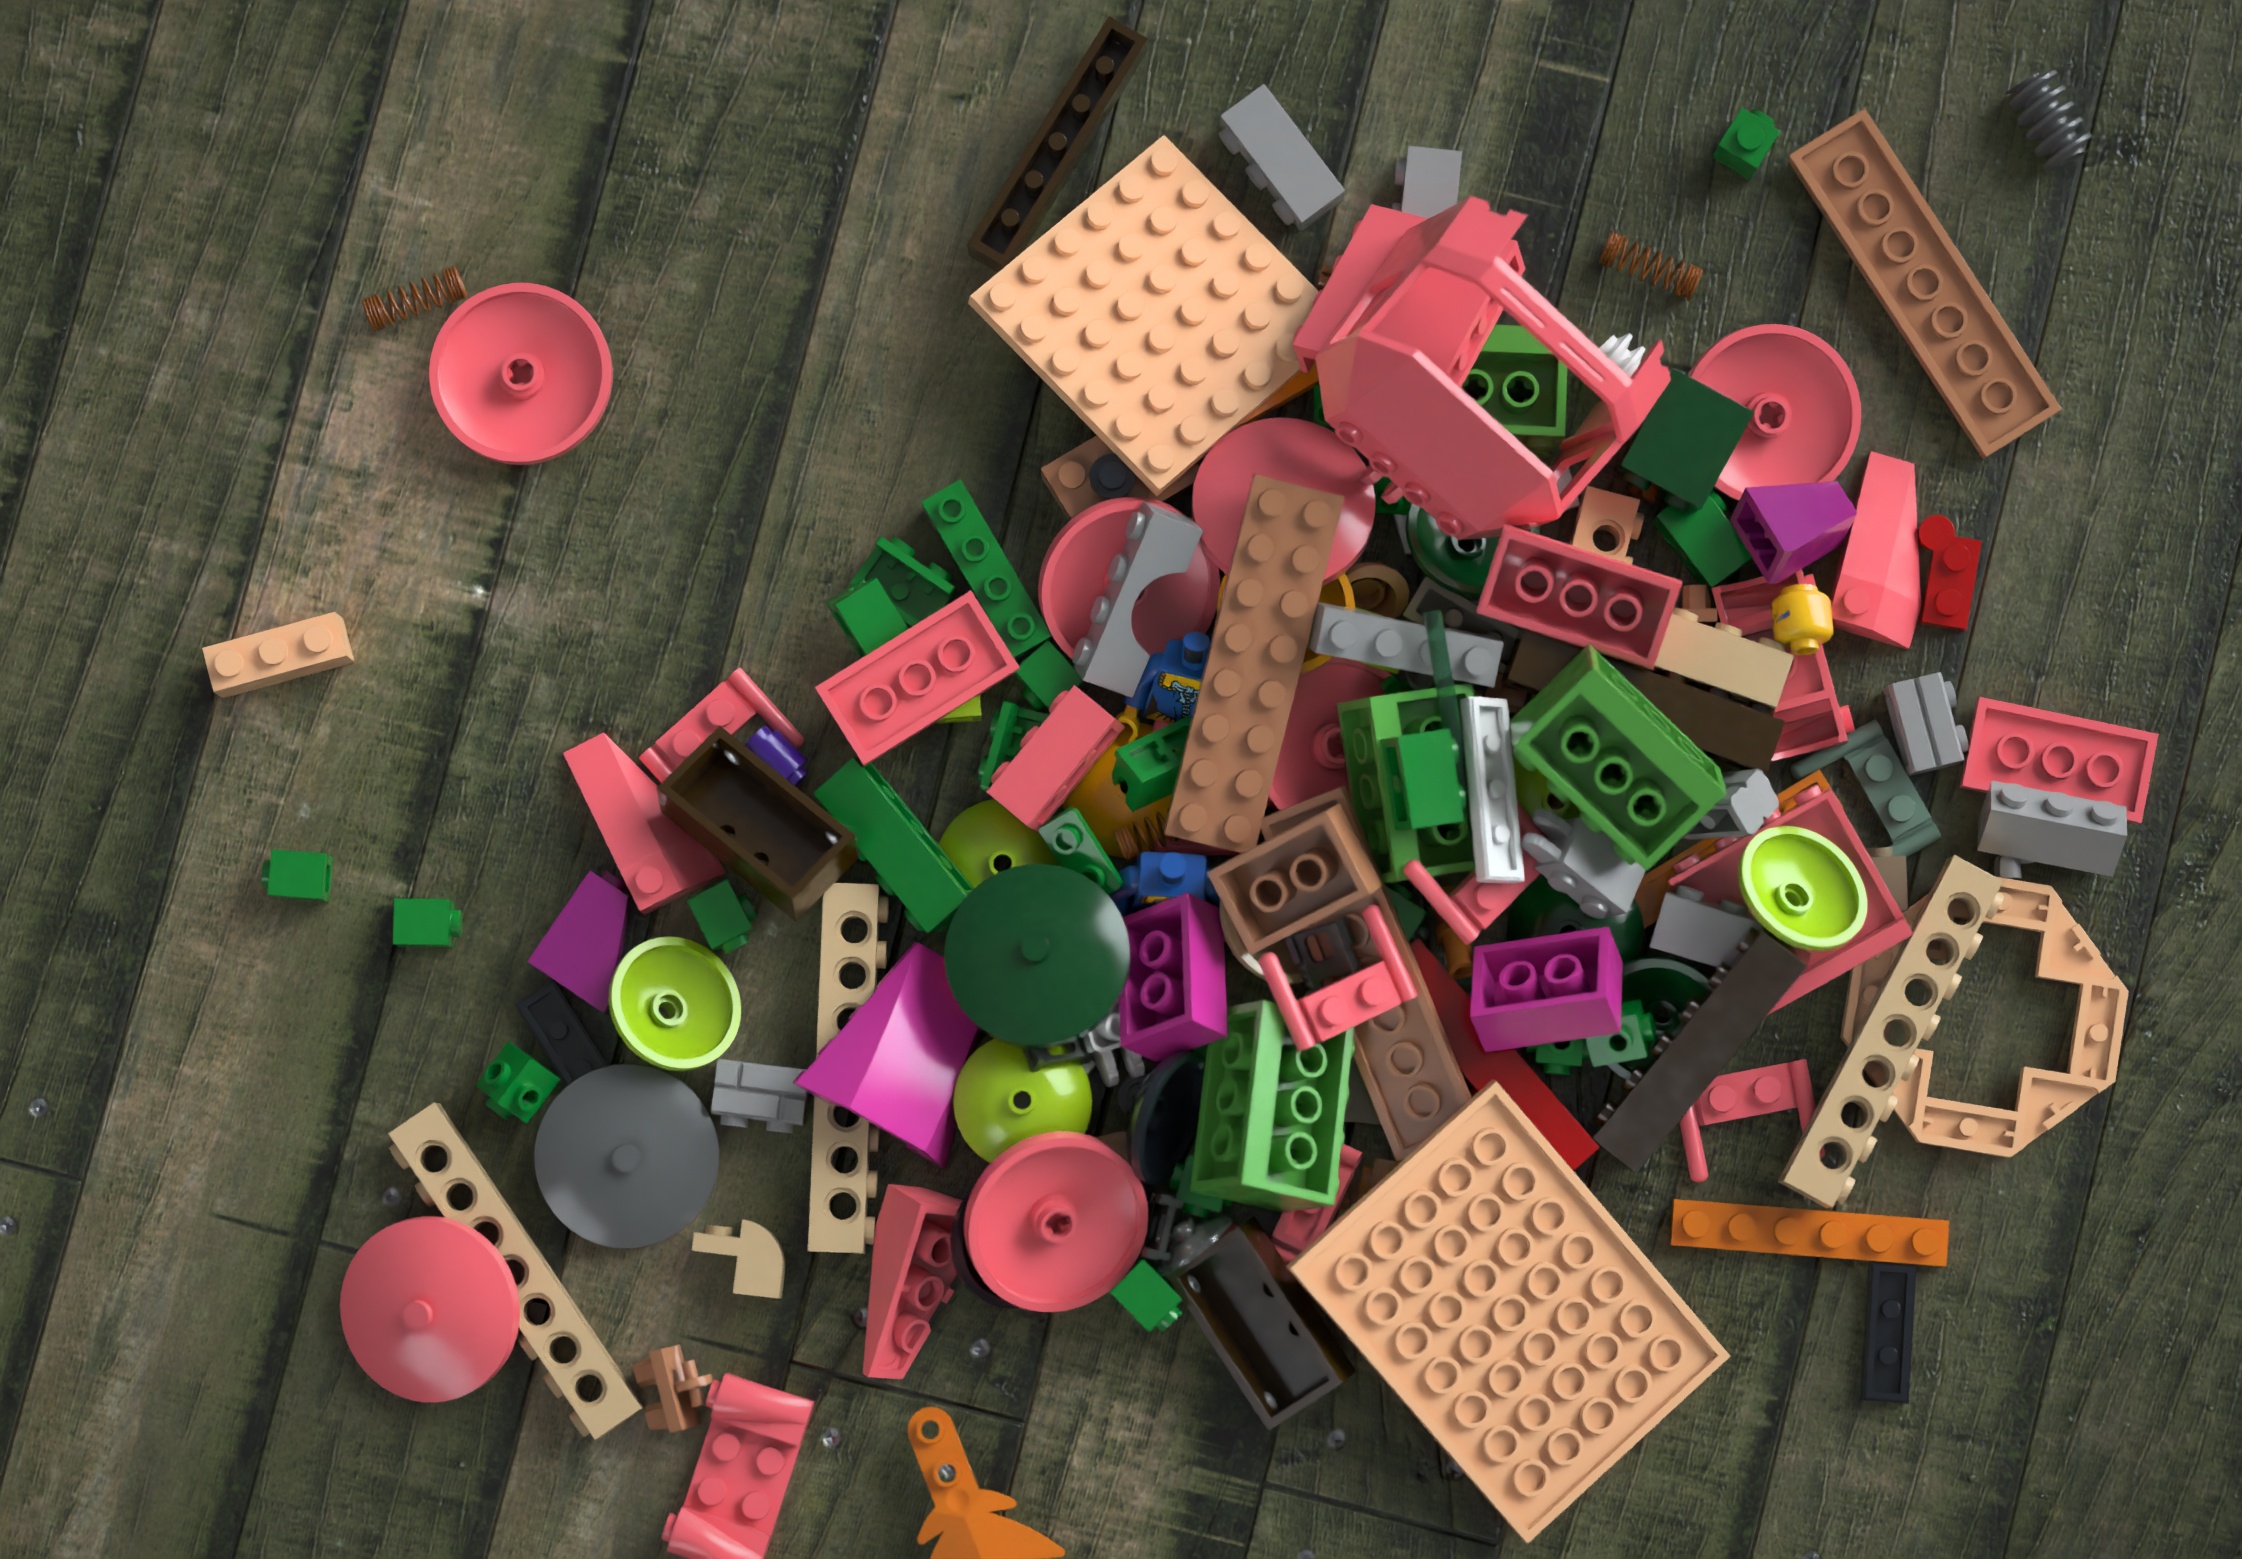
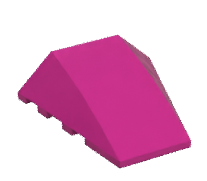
[792,942,981,1169]

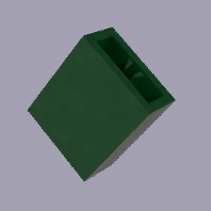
[1618,368,1754,514]

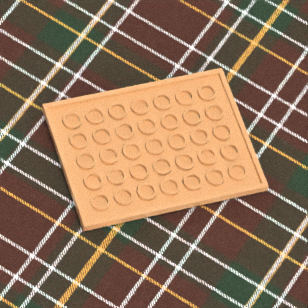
[1286,1080,1731,1544]

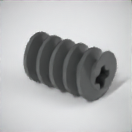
[2005,69,2092,173]

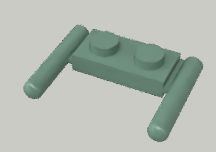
[1790,719,1942,857]

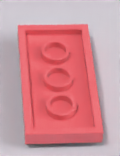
[815,591,1020,766]
[1959,697,2159,825]

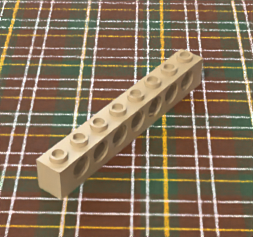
[1778,855,2004,1208]
[808,883,889,1254]
[388,1102,645,1440]

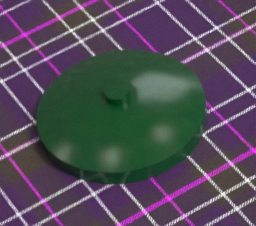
[944,864,1131,1049]

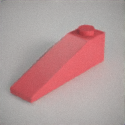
[1828,451,1921,650]
[563,732,726,915]
[863,1184,963,1379]

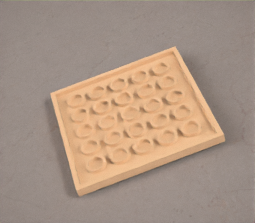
[968,135,1319,496]

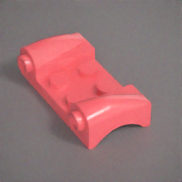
[1712,569,1855,763]
[661,1373,815,1559]

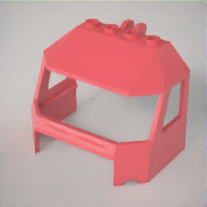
[1316,196,1671,540]

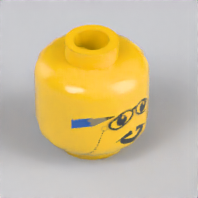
[1771,584,1833,655]

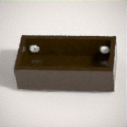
[657,726,858,922]
[1166,1216,1356,1431]

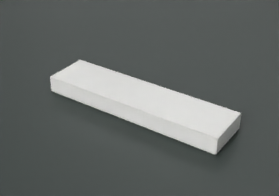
[1460,696,1524,884]

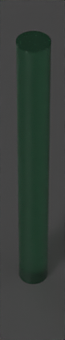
[1423,609,1469,794]

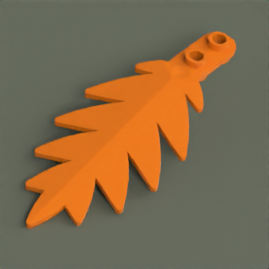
[908,1407,1065,1559]

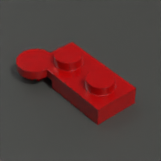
[1918,515,1982,632]

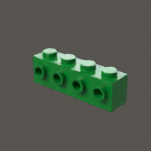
[814,757,975,933]

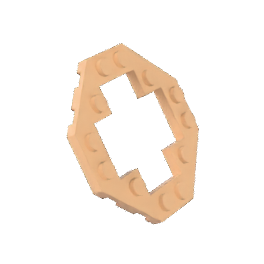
[1840,877,2129,1158]

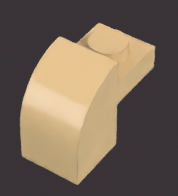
[692,1219,786,1299]

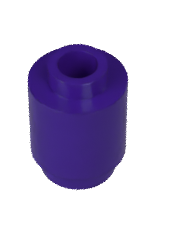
[744,725,809,787]

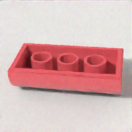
[1476,524,1682,670]

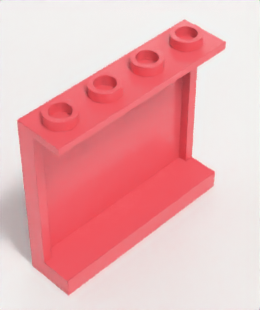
[1293,204,1525,388]
[1668,784,1914,1015]

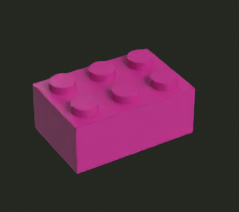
[1119,893,1228,1062]
[1470,927,1623,1052]

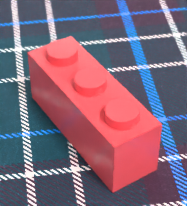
[987,685,1125,832]

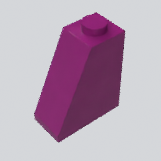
[1730,481,1857,584]
[527,870,632,1016]

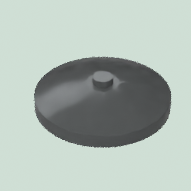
[534,1063,719,1248]

